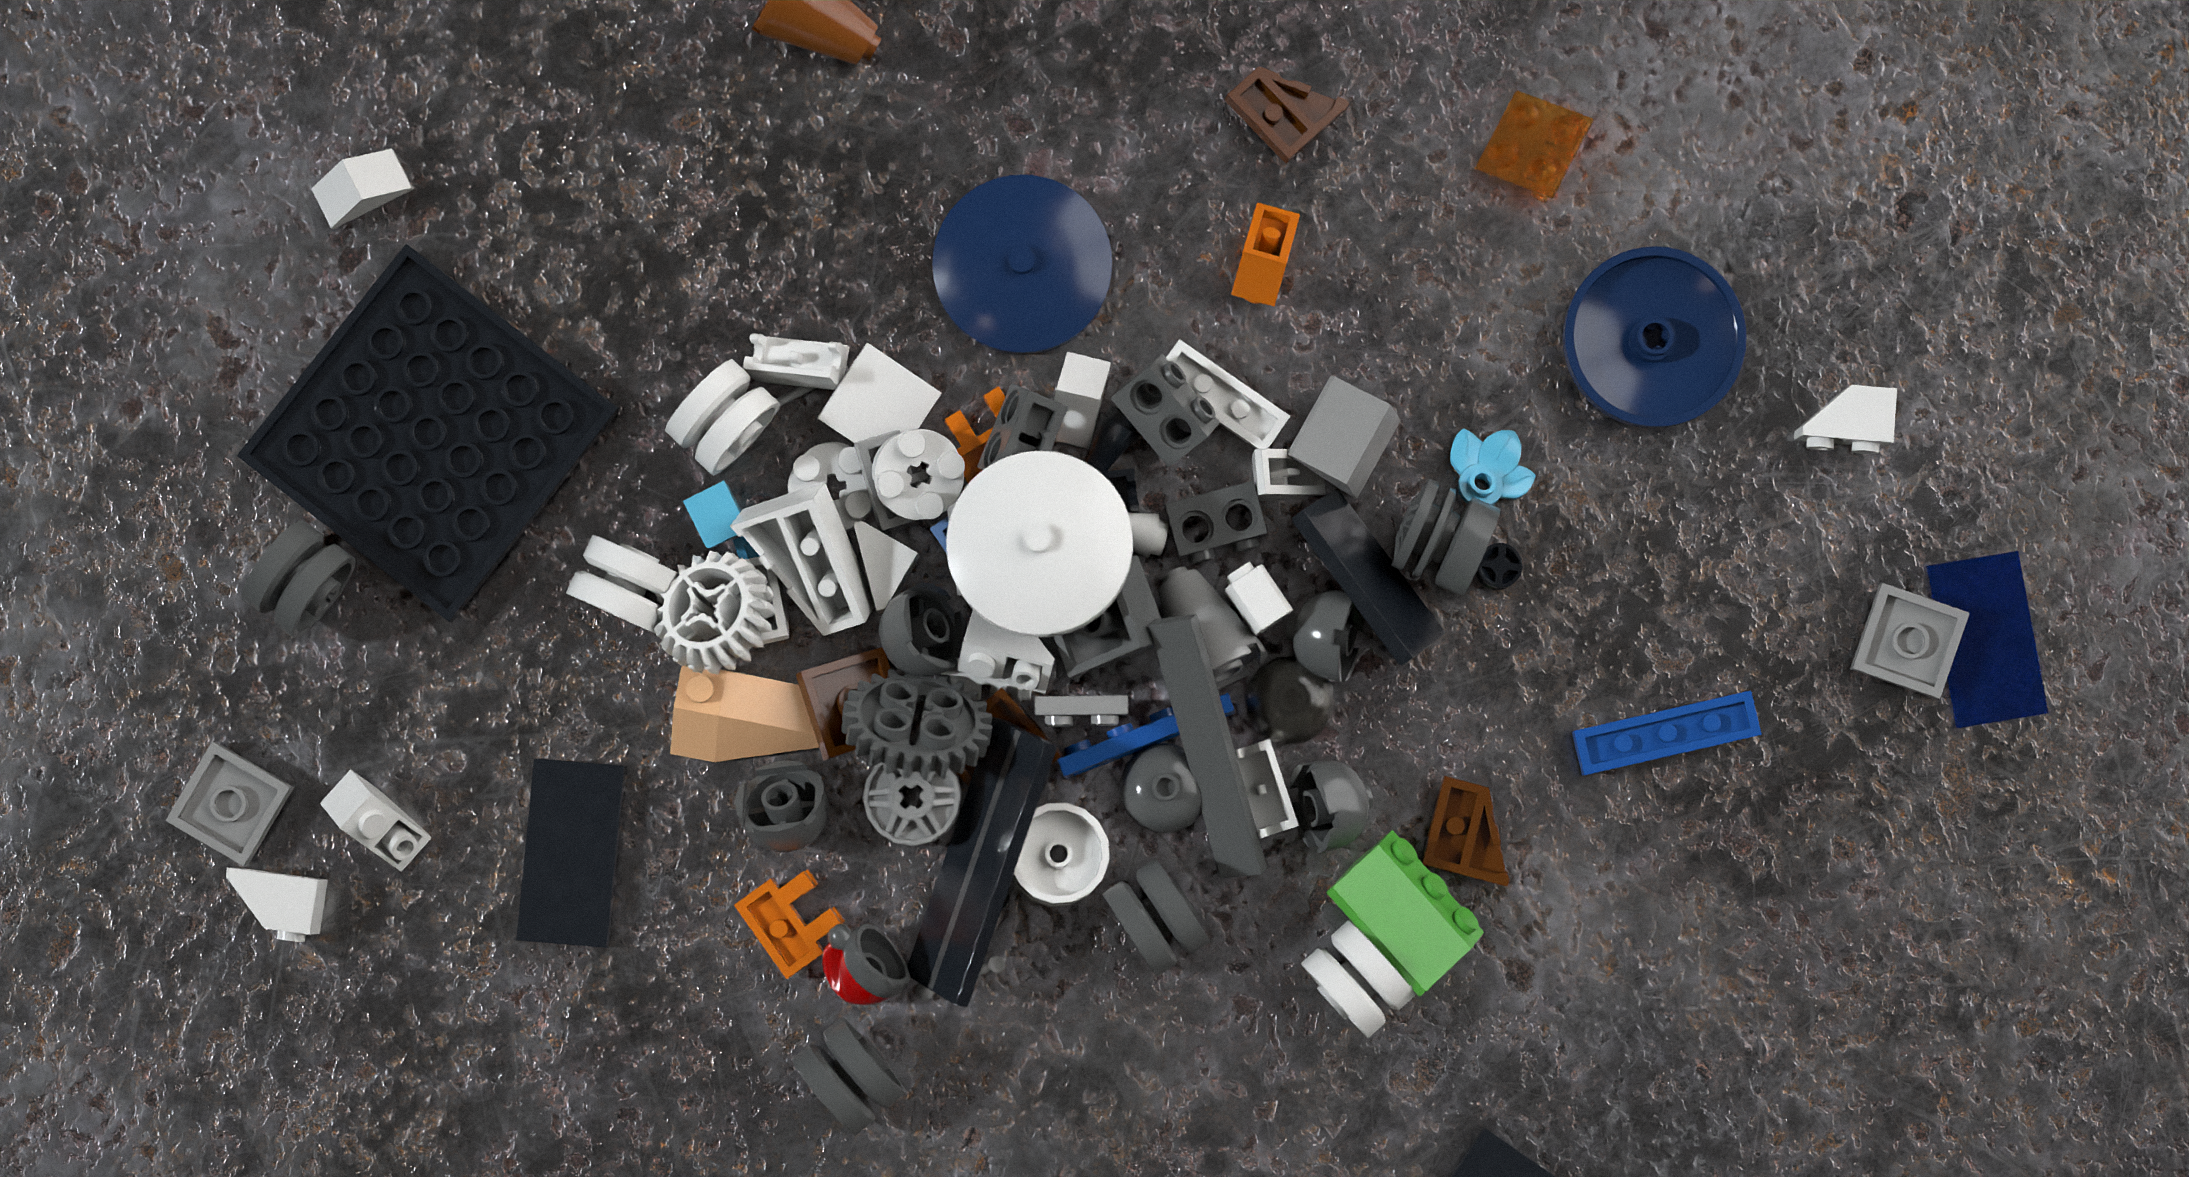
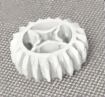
[654,551,777,675]

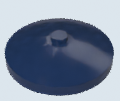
[932,175,1112,355]
[1563,246,1747,429]

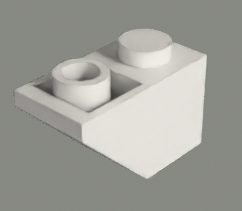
[1794,385,1897,454]
[957,610,1054,694]
[320,769,432,872]

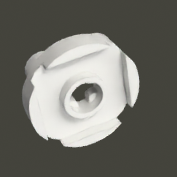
[872,429,965,520]
[788,442,873,532]

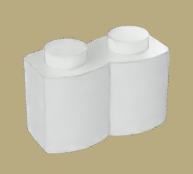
[1223,562,1293,637]

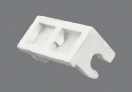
[743,333,849,390]
[1235,739,1299,839]

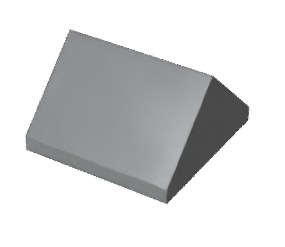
[1287,376,1401,499]

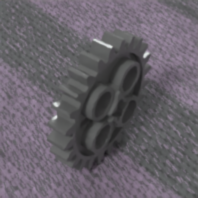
[842,669,992,780]

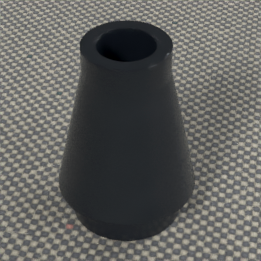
[1083,405,1140,472]

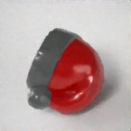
[822,924,910,1005]

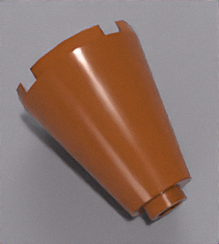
[751,0,882,65]

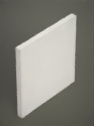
[817,343,941,443]

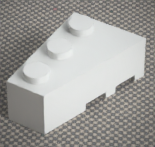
[730,482,875,636]

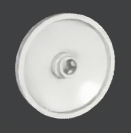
[946,451,1133,637]

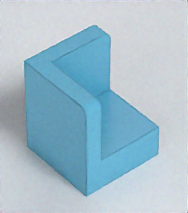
[683,481,741,549]

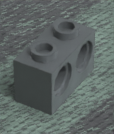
[1111,354,1220,467]
[977,383,1068,470]
[1164,481,1267,565]

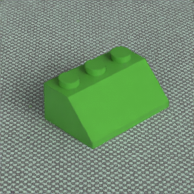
[1326,830,1484,997]

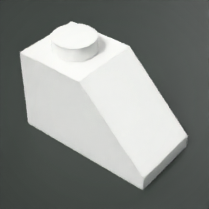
[226,868,328,942]

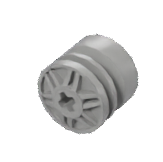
[863,763,963,846]

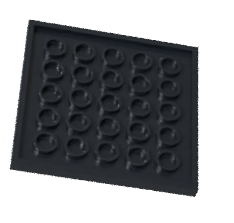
[237,244,620,623]

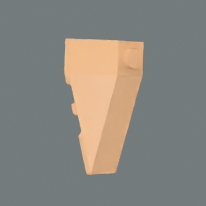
[670,666,819,762]

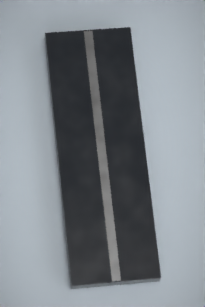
[907,717,1057,1007]

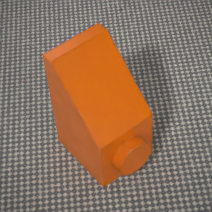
[1231,202,1300,307]

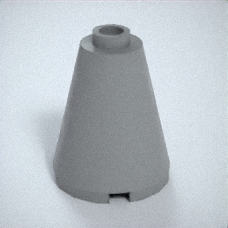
[1158,566,1268,691]

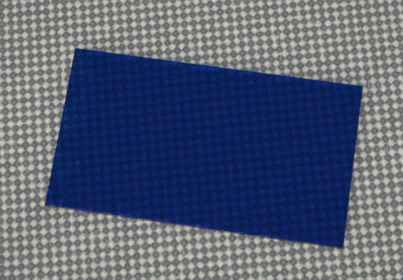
[1926,551,2048,728]

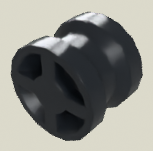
[1475,543,1523,591]

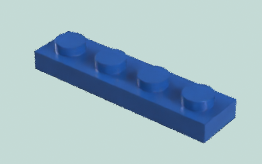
[1572,690,1762,776]
[1057,693,1235,779]

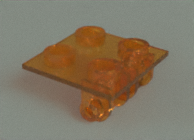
[1475,90,1594,203]

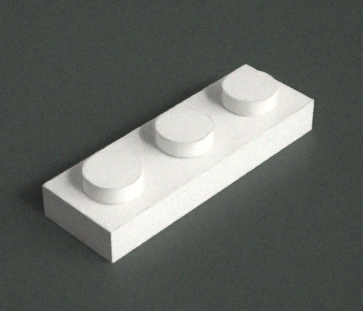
[1166,339,1290,449]

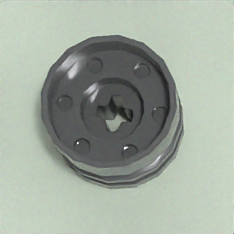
[1391,479,1500,596]

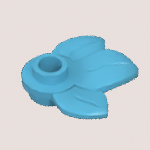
[1450,429,1536,505]

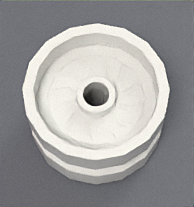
[665,359,780,476]
[566,535,680,634]
[1012,803,1110,907]
[1301,920,1416,1038]

